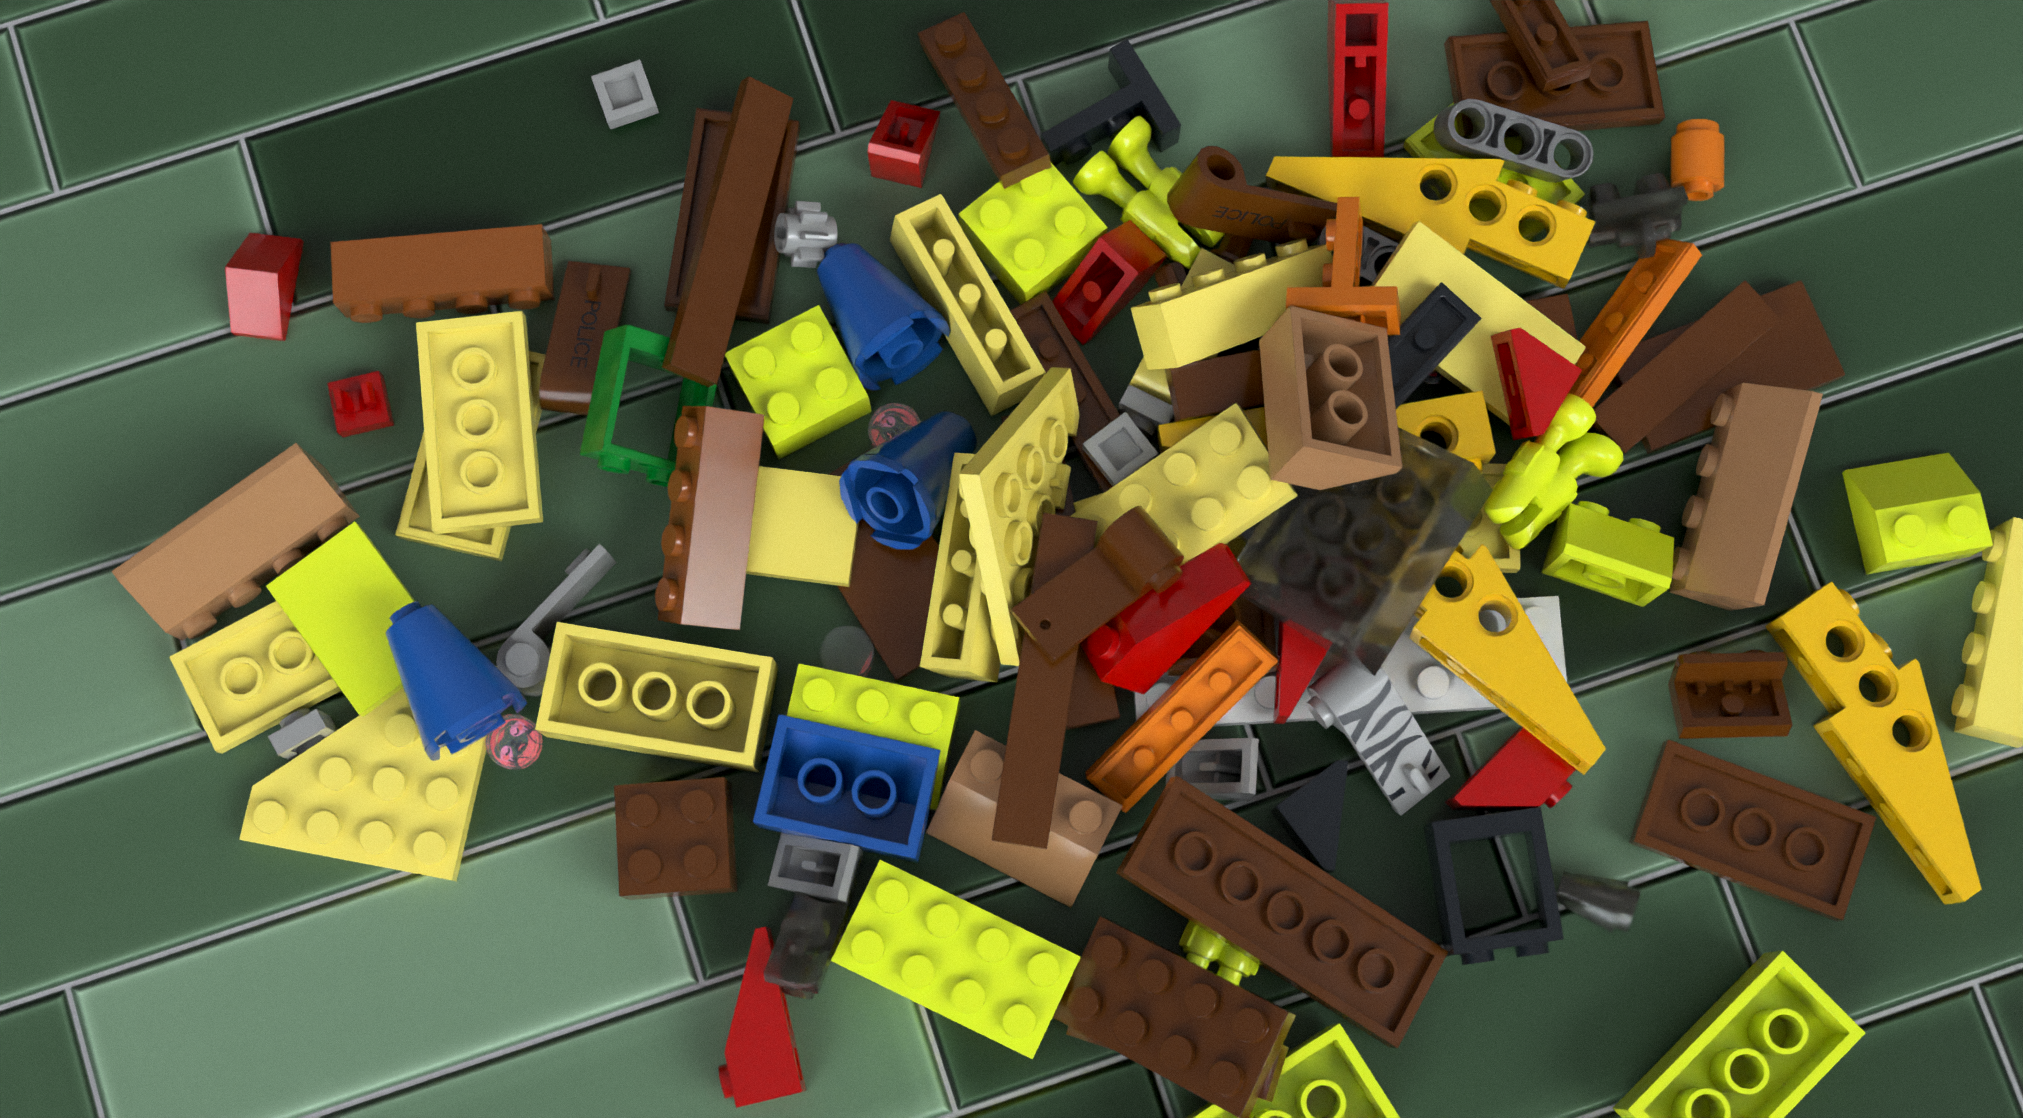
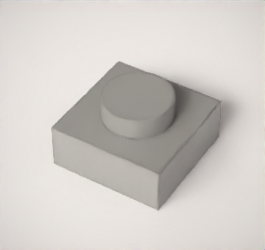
[591,59,659,130]
[1118,384,1175,438]
[1082,412,1159,487]
[268,708,338,760]

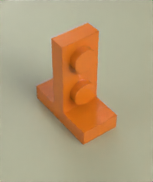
[1286,197,1401,335]

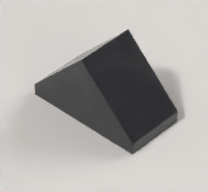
[1271,760,1348,874]

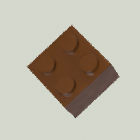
[614,777,738,900]

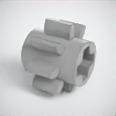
[774,201,837,268]

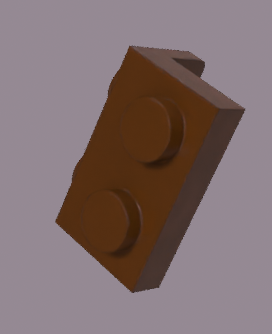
[1668,650,1792,739]

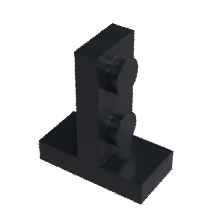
[1041,39,1181,166]

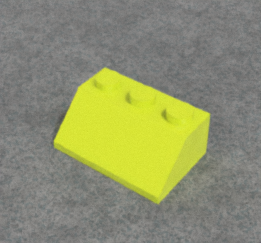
[787,664,961,810]

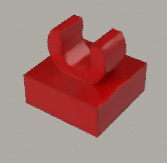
[327,371,394,438]

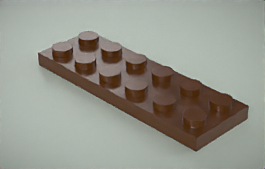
[1116,776,1448,1048]

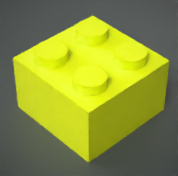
[958,163,1108,305]
[725,305,872,460]

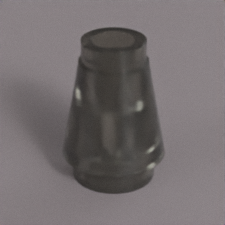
[1556,871,1640,933]

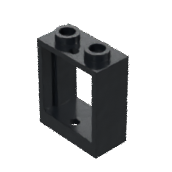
[1424,807,1564,965]

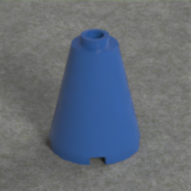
[817,243,950,391]
[839,411,977,549]
[385,601,527,761]

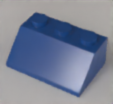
[753,714,941,863]

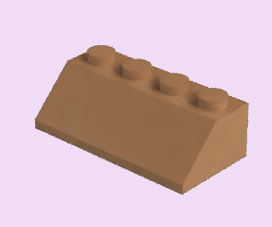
[1669,383,1823,611]
[112,443,360,641]

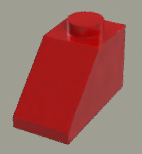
[1052,220,1168,345]
[1445,726,1576,811]

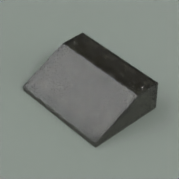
[1236,427,1493,676]

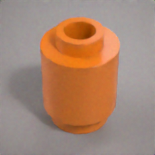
[1671,119,1725,201]

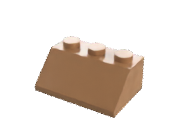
[1259,306,1402,490]
[926,730,1122,908]

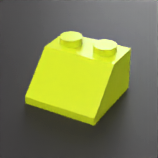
[1842,453,1993,575]
[1541,501,1674,607]

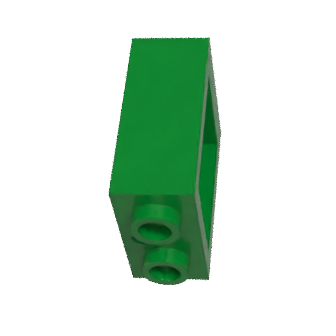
[580,324,717,487]

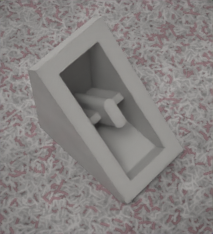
[1166,738,1259,802]
[768,833,863,906]

